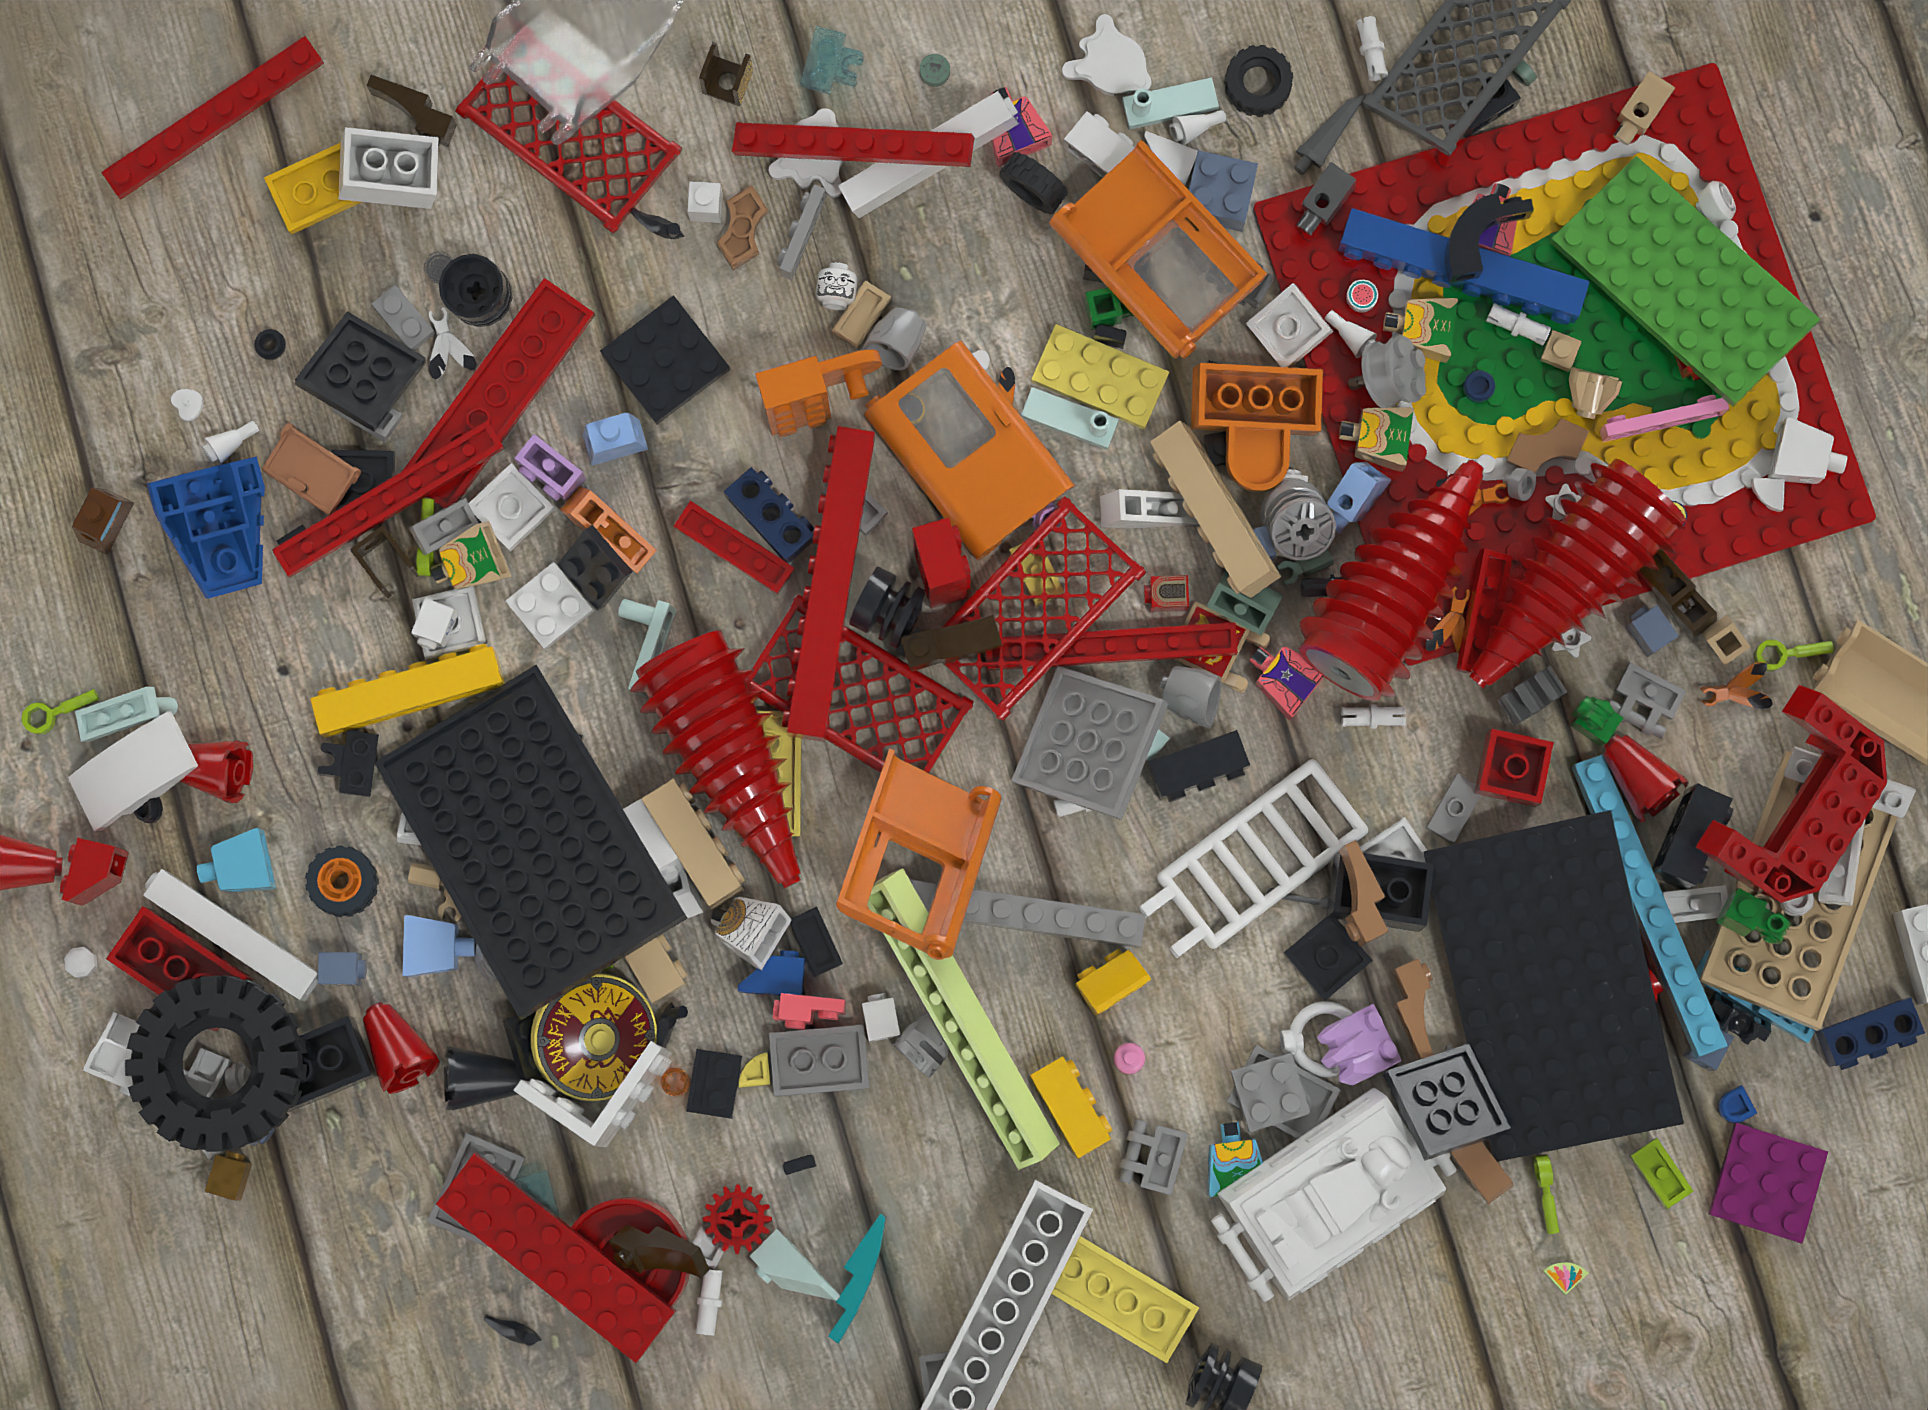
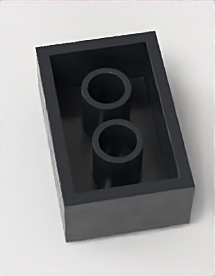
[1652,783,1734,890]
[1326,851,1434,932]
[288,1016,377,1113]

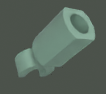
[1276,548,1334,586]

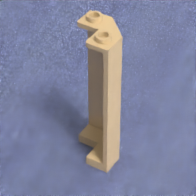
[1813,620,1928,766]

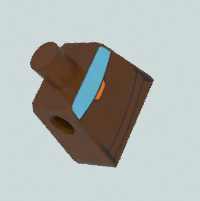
[72,487,134,555]

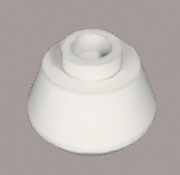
[1696,181,1736,222]

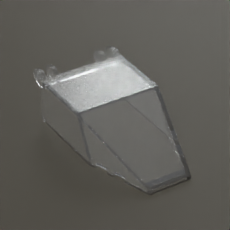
[469,0,684,145]

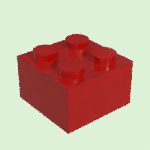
[1475,729,1554,807]

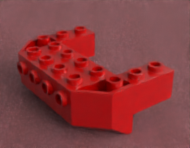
[1696,685,1887,903]

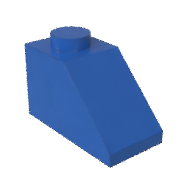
[738,950,806,996]

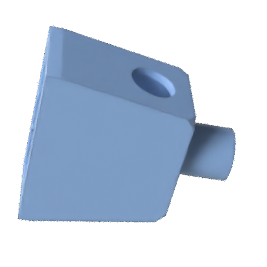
[583,413,648,466]
[1327,462,1391,533]
[402,915,476,977]

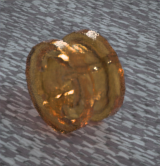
[661,1068,691,1097]

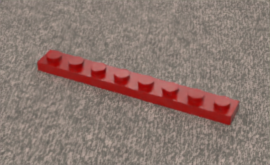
[101,36,324,200]
[732,122,975,167]
[272,421,505,578]
[986,622,1238,671]

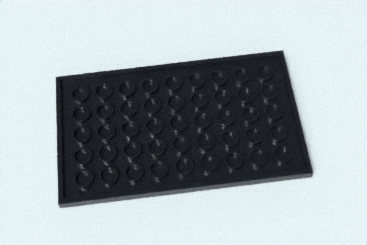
[375,664,688,1020]
[1423,810,1684,1162]

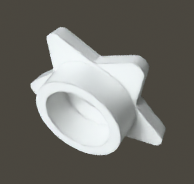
[1545,484,1581,520]
[1552,628,1591,658]

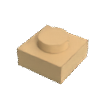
[1540,330,1582,372]

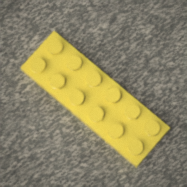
[1051,1236,1199,1363]

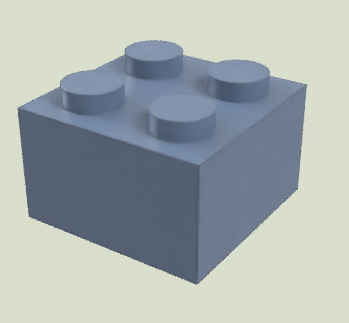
[1186,150,1258,232]

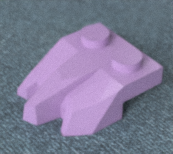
[1317,1004,1402,1086]

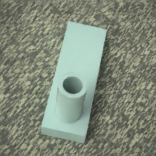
[1122,77,1219,130]
[1021,387,1119,450]
[618,599,677,698]
[75,687,178,742]

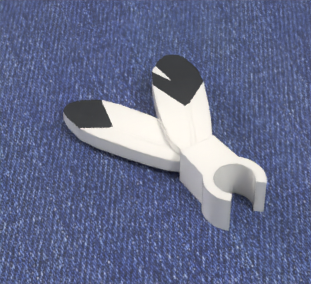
[429,307,477,380]

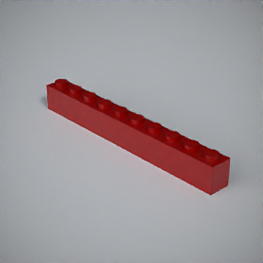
[782,426,875,742]

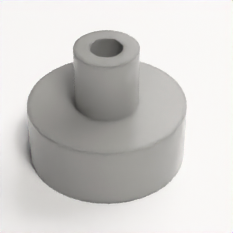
[1503,468,1536,501]

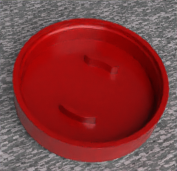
[572,1197,690,1307]

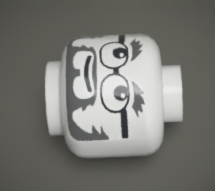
[815,263,857,310]

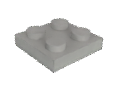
[1230,1053,1311,1132]

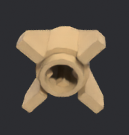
[1569,367,1622,419]

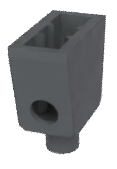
[1296,162,1356,236]

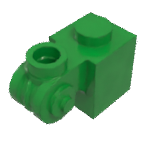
[1084,287,1136,331]
[1570,696,1623,747]
[1716,888,1791,944]

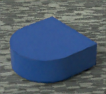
[1718,1085,1758,1123]

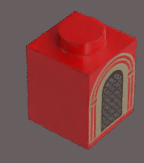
[1143,575,1189,612]

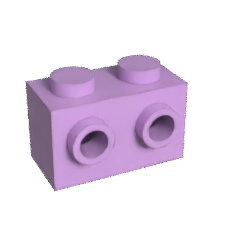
[515,434,586,502]

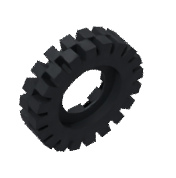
[125,976,307,1152]

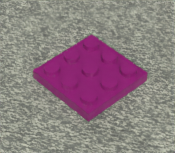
[1708,1123,1828,1244]

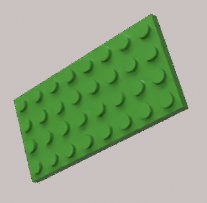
[1550,156,1820,407]

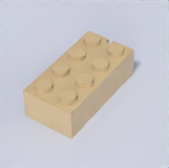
[642,778,746,911]

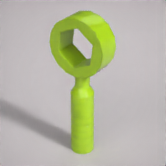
[417,498,434,577]
[1754,639,1834,672]
[21,689,99,735]
[1533,1154,1560,1234]

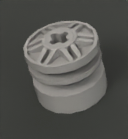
[1260,479,1336,560]

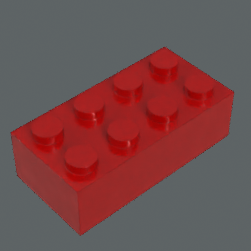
[912,517,971,609]
[106,906,254,1032]

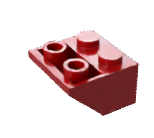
[60,838,129,906]

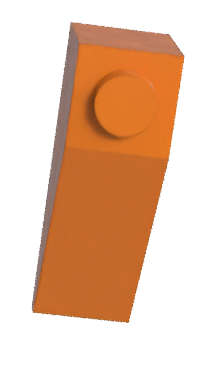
[560,486,657,574]

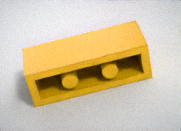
[1029,1056,1113,1159]

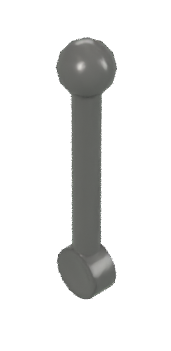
[1266,888,1328,909]

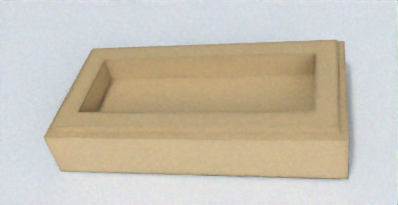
[832,280,891,349]

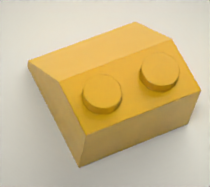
[1075,948,1151,1017]

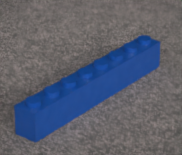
[1338,208,1590,325]

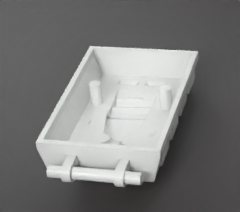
[1211,1088,1457,1302]

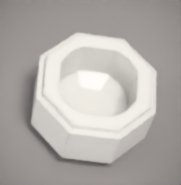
[64,947,98,978]

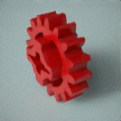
[703,1184,772,1255]

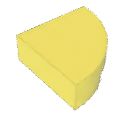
[739,1053,771,1088]

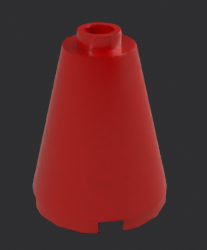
[1603,735,1689,822]
[179,740,253,803]
[0,834,63,891]
[363,1002,440,1094]

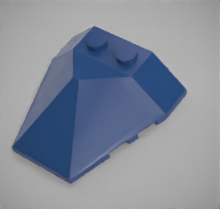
[147,456,265,599]

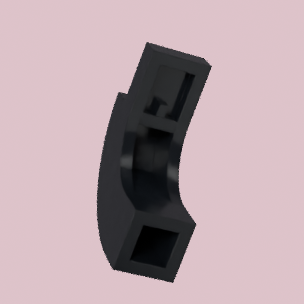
[1445,192,1534,283]

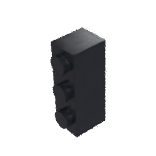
[1147,730,1250,803]

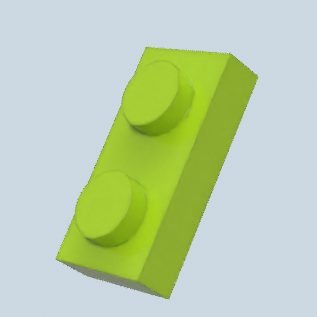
[1629,1138,1694,1209]

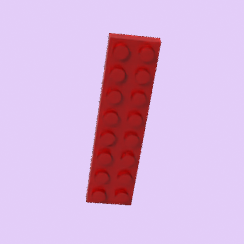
[401,278,595,509]
[435,1152,677,1363]

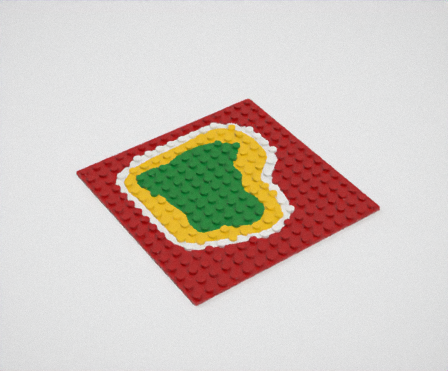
[1253,63,1876,666]

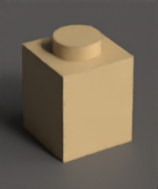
[1702,614,1751,665]

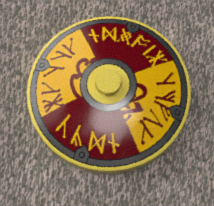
[531,973,657,1101]

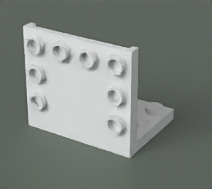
[514,1041,672,1147]

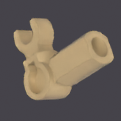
[408,862,462,921]

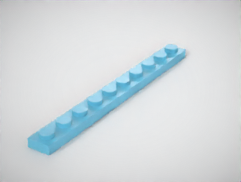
[1571,755,1728,1059]

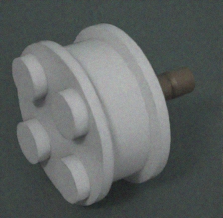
[1348,335,1426,408]

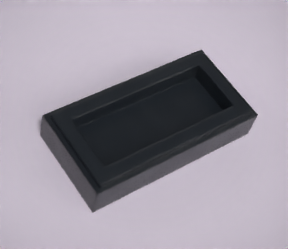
[790,907,843,977]

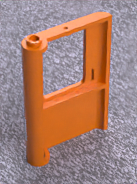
[836,748,1002,960]

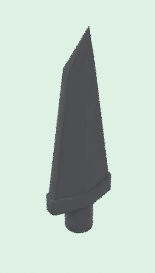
[1294,94,1367,175]

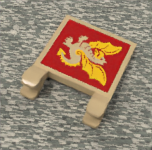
[1173,601,1270,693]

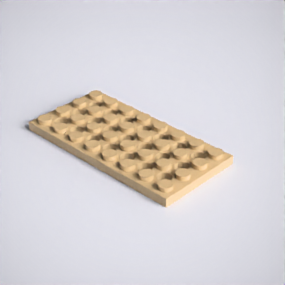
[1699,751,1898,1031]

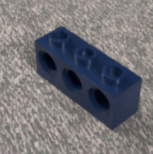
[723,467,815,564]
[1815,997,1925,1070]

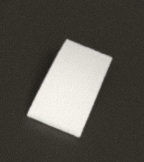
[68,711,198,832]

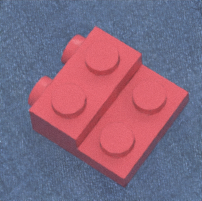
[772,993,847,1030]

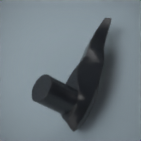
[631,208,685,239]
[657,1002,688,1048]
[484,1314,542,1346]

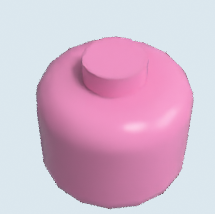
[1113,1043,1145,1075]

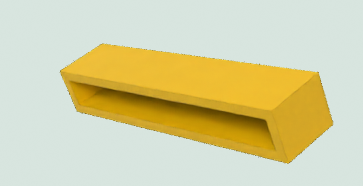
[310,644,505,738]

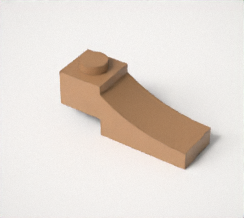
[1339,840,1389,947]
[1391,959,1434,1060]
[1450,1142,1514,1205]

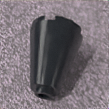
[444,1047,530,1111]

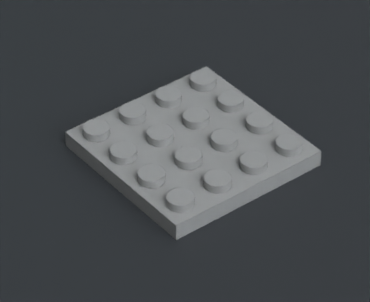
[1011,666,1168,820]

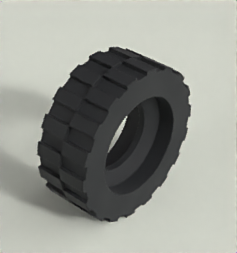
[1224,45,1293,117]
[999,152,1068,214]

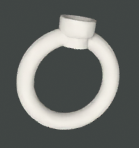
[1280,1001,1353,1077]

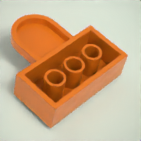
[755,349,882,437]
[1191,363,1323,492]

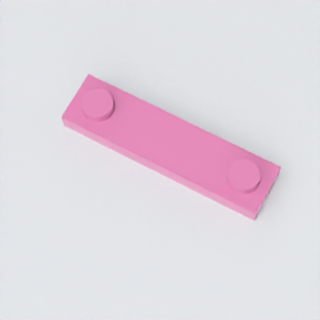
[1600,395,1729,442]

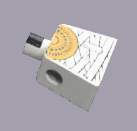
[711,897,792,970]

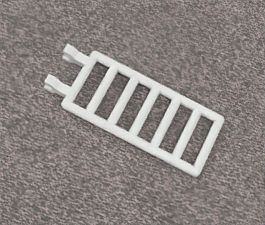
[1138,759,1368,959]

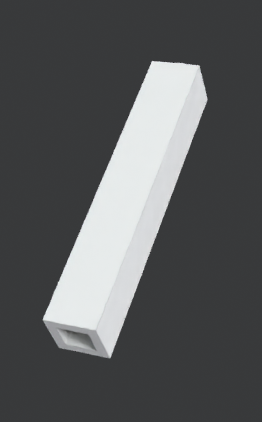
[838,91,1018,218]
[143,869,318,1001]

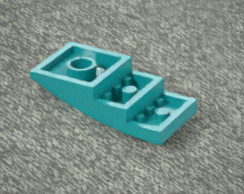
[828,1213,887,1344]

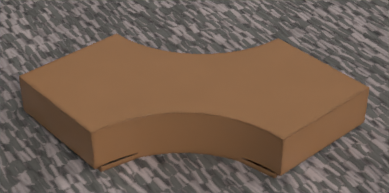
[716,185,769,270]
[1506,418,1589,474]

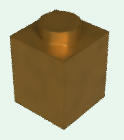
[204,1150,252,1201]

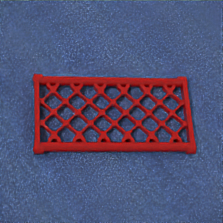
[455,27,683,234]
[941,496,1146,721]
[745,594,974,773]

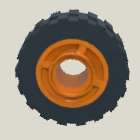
[305,845,379,918]

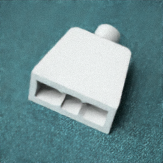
[1768,417,1847,484]

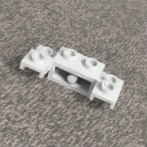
[83,1012,232,1098]

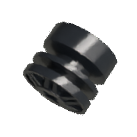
[439,254,513,327]
[849,566,926,648]
[1185,1343,1263,1410]

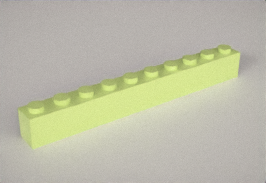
[867,868,1060,1170]

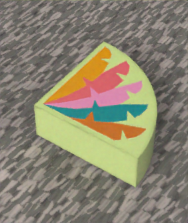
[1542,1262,1589,1295]

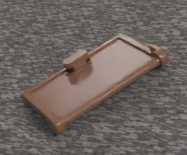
[262,423,361,516]

